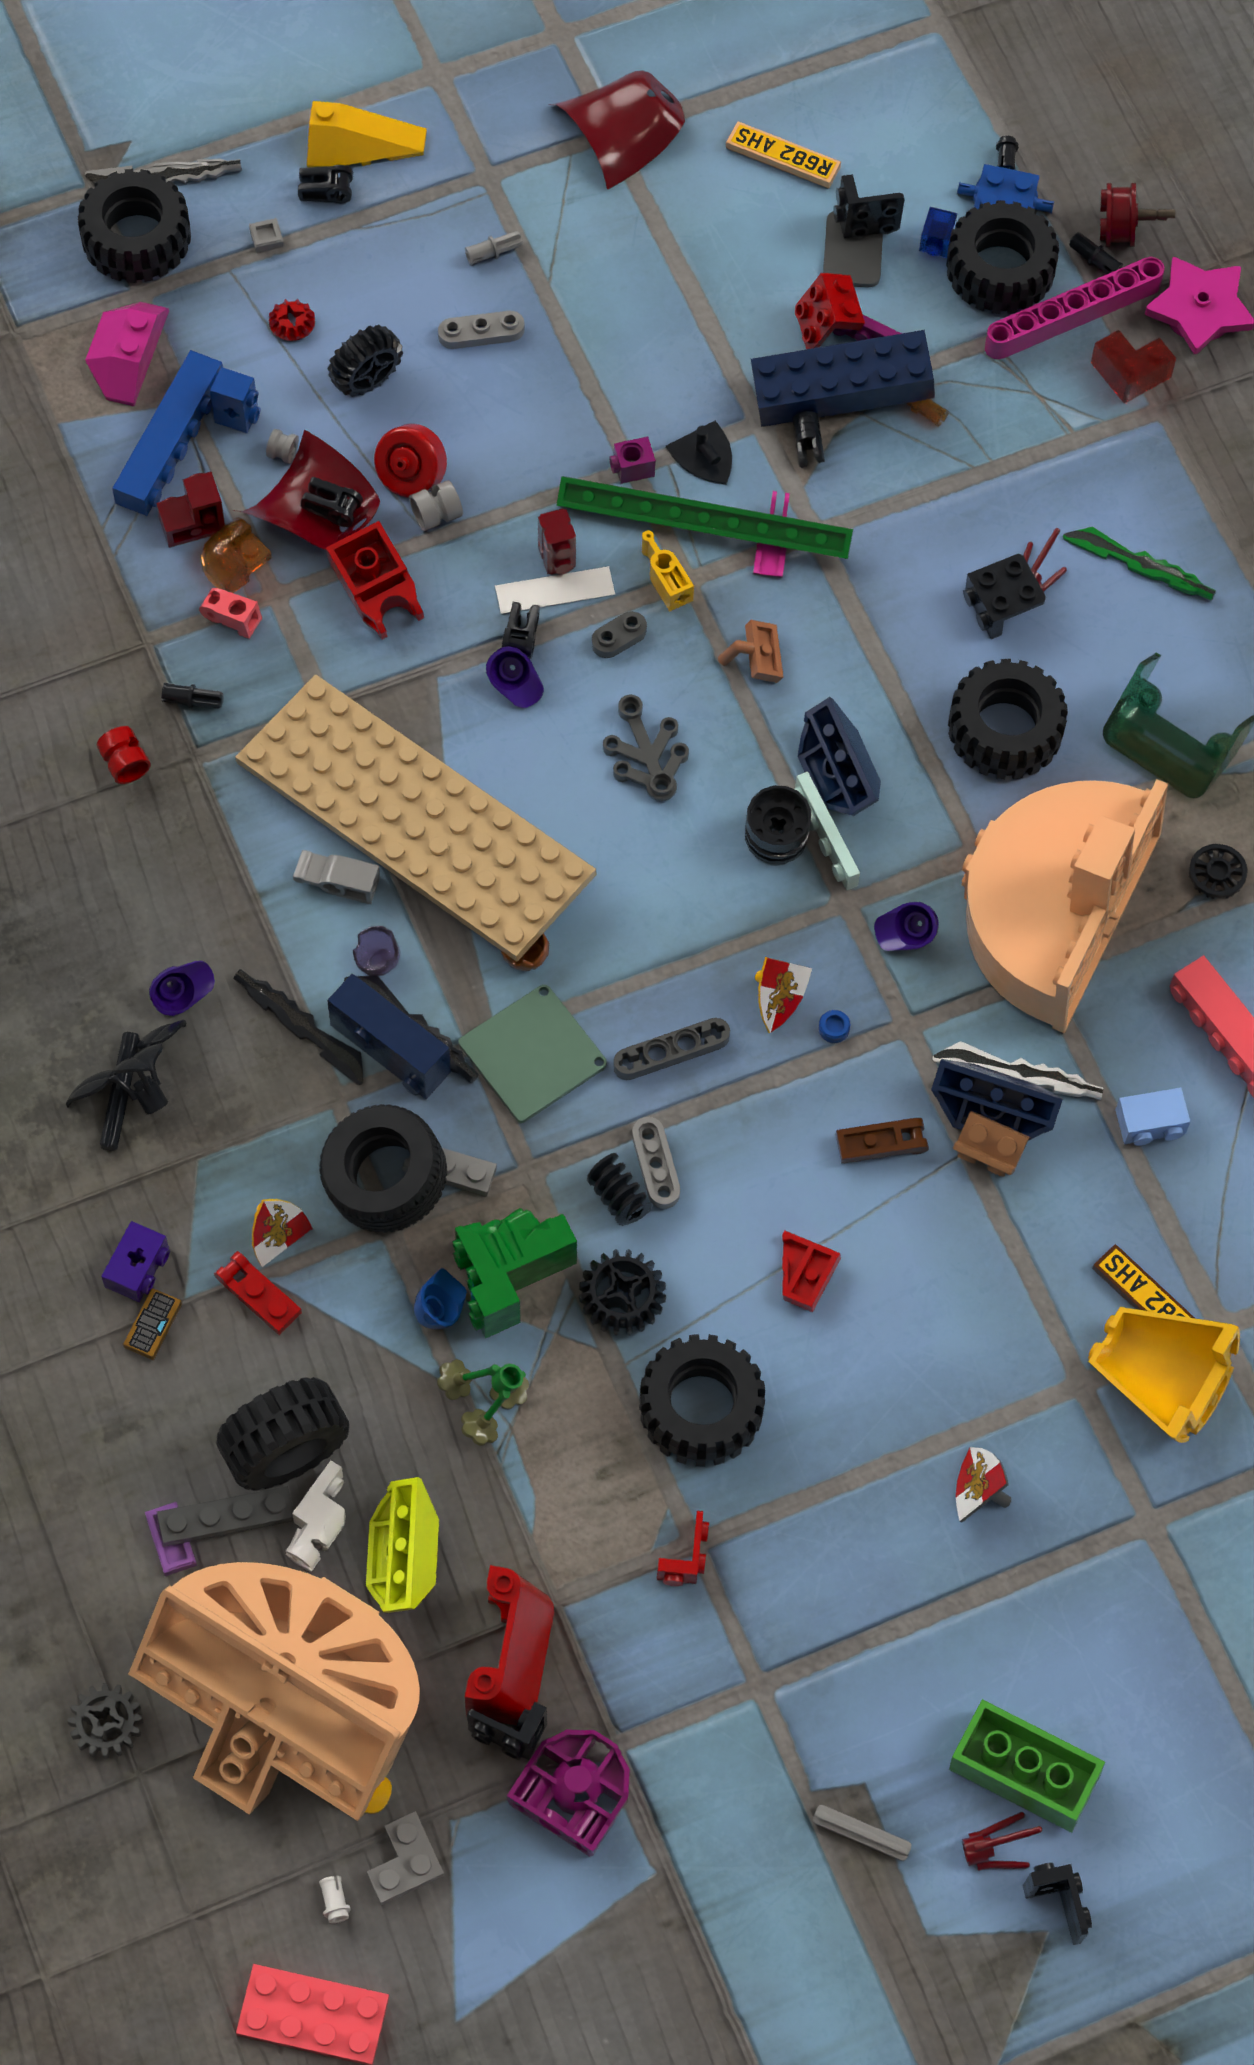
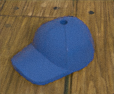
[414,1268,467,1330]

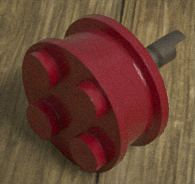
[1100,183,1175,247]

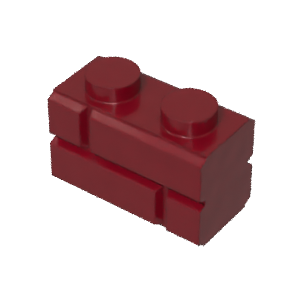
[538,508,576,575]

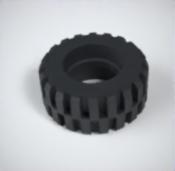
[78,169,191,283]
[946,200,1059,314]
[948,659,1068,780]
[639,1334,766,1467]
[216,1377,350,1491]

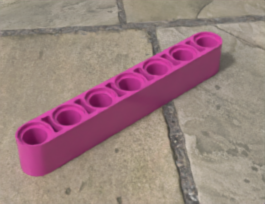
[984,257,1165,359]

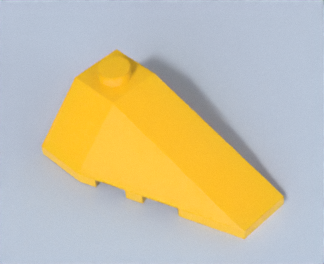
[307,101,427,167]

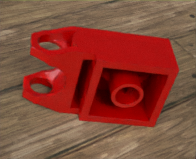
[326,521,424,640]

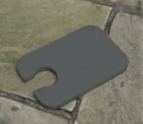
[823,211,883,287]

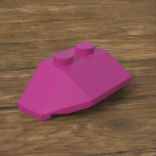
[85,302,169,406]

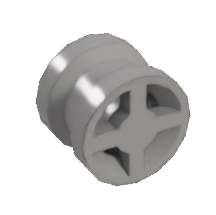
[266,429,299,464]

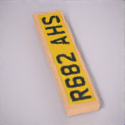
[726,121,841,189]

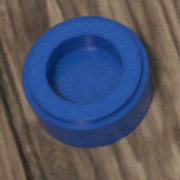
[818,1010,851,1043]

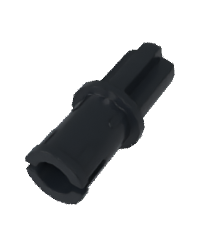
[1069,232,1123,274]
[161,683,224,708]

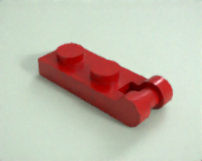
[214,1251,302,1335]

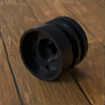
[745,785,811,864]

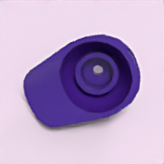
[486,646,544,708]
[874,902,939,951]
[149,960,215,1016]

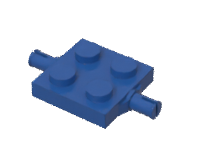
[957,164,1054,213]

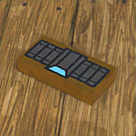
[123,1288,182,1360]

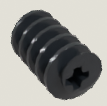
[587,1153,653,1226]

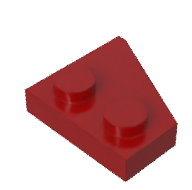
[782,1230,841,1312]

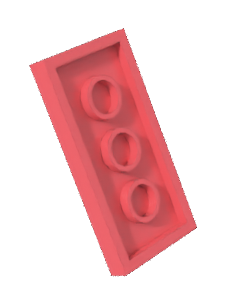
[236,1964,389,2065]

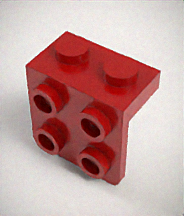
[795,273,865,349]

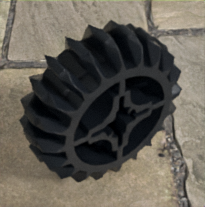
[327,324,403,397]
[579,1249,666,1336]

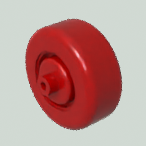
[374,424,447,497]

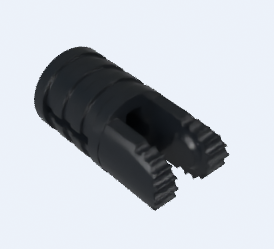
[793,411,825,468]

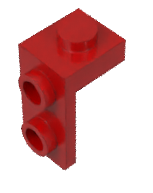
[657,1511,709,1586]

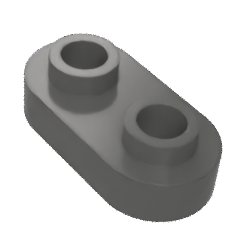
[592,611,647,658]

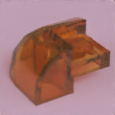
[201,517,272,593]

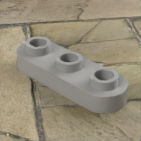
[438,311,525,349]
[632,1117,680,1209]

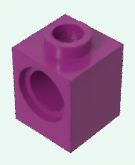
[609,436,656,484]

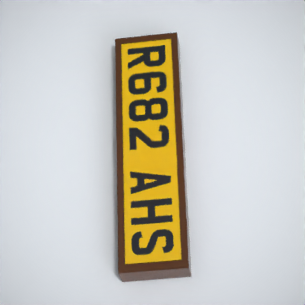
[1092,1244,1195,1318]

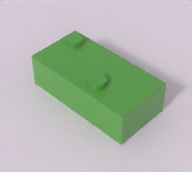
[949,1699,1105,1833]

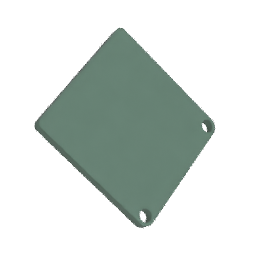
[458,985,607,1123]

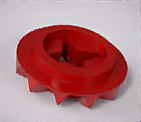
[269,298,315,341]

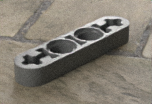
[613,1018,730,1080]

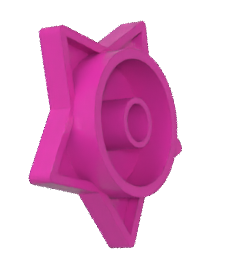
[1145,257,1254,354]

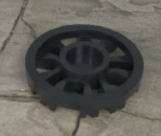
[1189,844,1248,899]

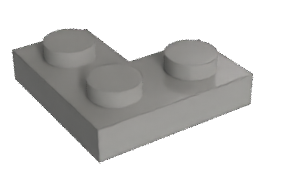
[367,1811,444,1905]

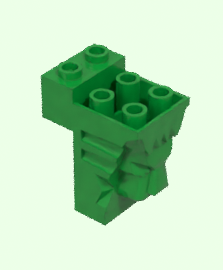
[452,1208,577,1339]

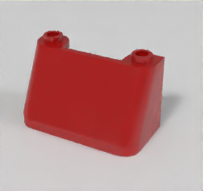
[465,1565,554,1726]

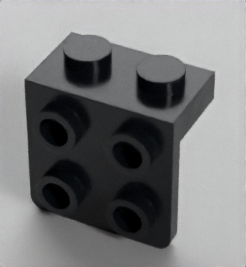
[833,174,905,238]
[963,554,1046,639]
[1022,1862,1092,1945]

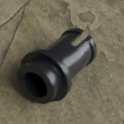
[996,136,1019,170]

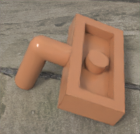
[718,620,783,683]

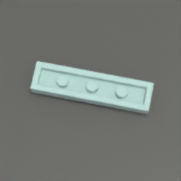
[794,771,860,891]

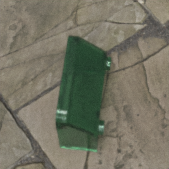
[1103,652,1254,798]

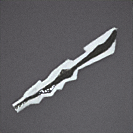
[932,1041,1104,1100]

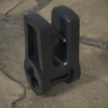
[298,165,353,204]
[300,477,363,527]
[502,601,540,659]

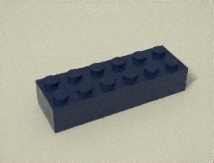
[751,330,935,427]

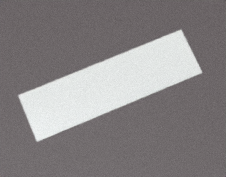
[495,566,615,614]

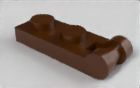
[835,1118,929,1164]

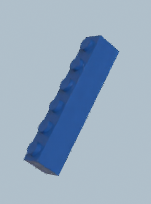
[112,350,223,516]

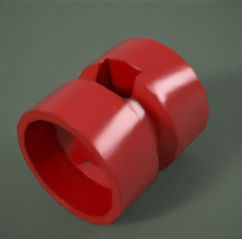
[96,726,151,784]

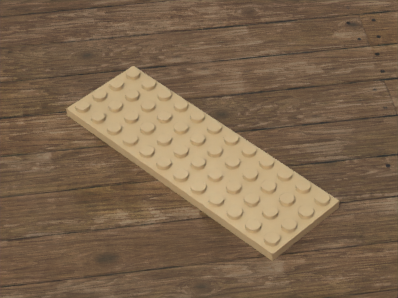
[235,674,597,962]

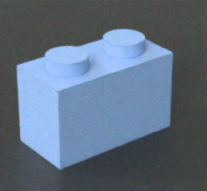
[1115,1087,1190,1146]

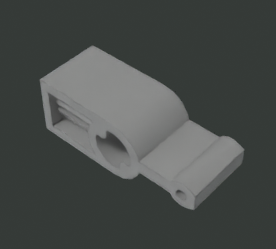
[293,850,380,904]

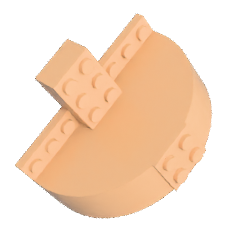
[961,779,1168,1033]
[128,1562,420,1821]

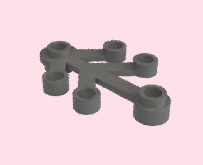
[603,694,689,801]

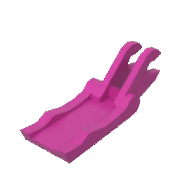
[753,491,790,578]

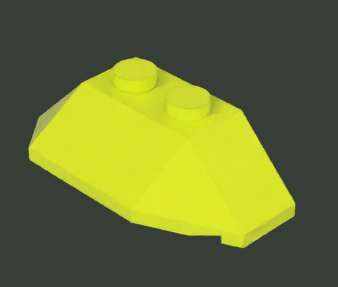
[366,1477,439,1613]

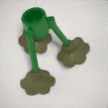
[437,1359,529,1446]

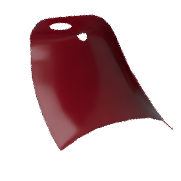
[548,70,685,189]
[233,430,380,550]

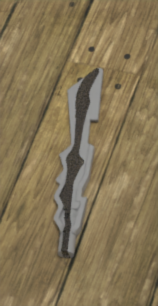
[85,158,242,184]

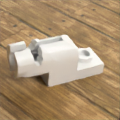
[285,1460,346,1572]

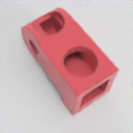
[199,588,262,639]

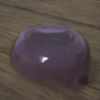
[353,926,401,976]

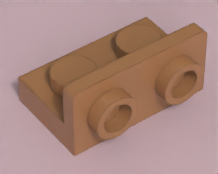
[953,1111,1030,1177]

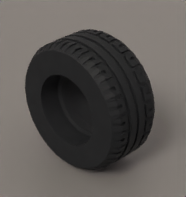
[319,1104,447,1233]

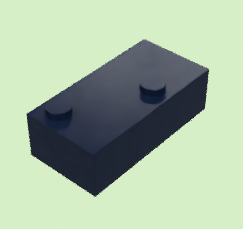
[327,973,451,1099]

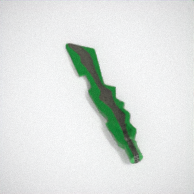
[1063,526,1216,601]

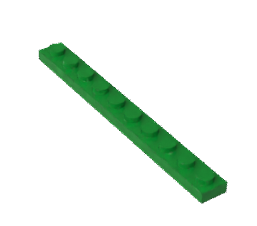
[556,476,854,559]

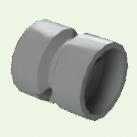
[409,480,463,531]

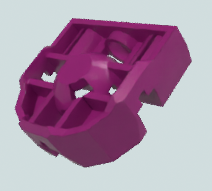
[507,1729,630,1857]

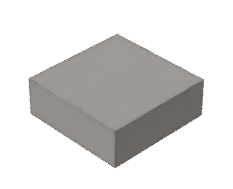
[249,218,284,253]

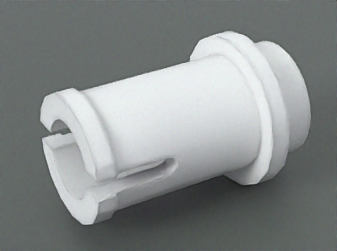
[319,1876,351,1923]

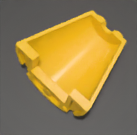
[1088,1307,1240,1443]

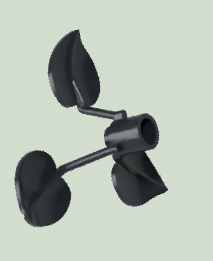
[66,1020,187,1115]

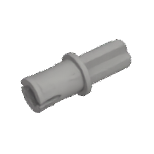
[465,231,523,265]

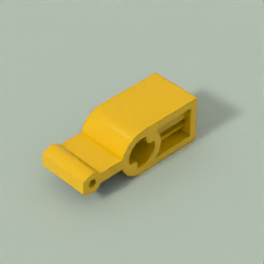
[642,530,694,612]

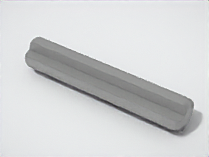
[813,1804,912,1861]

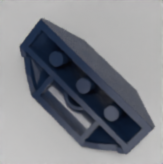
[798,697,881,816]
[931,1059,1063,1140]

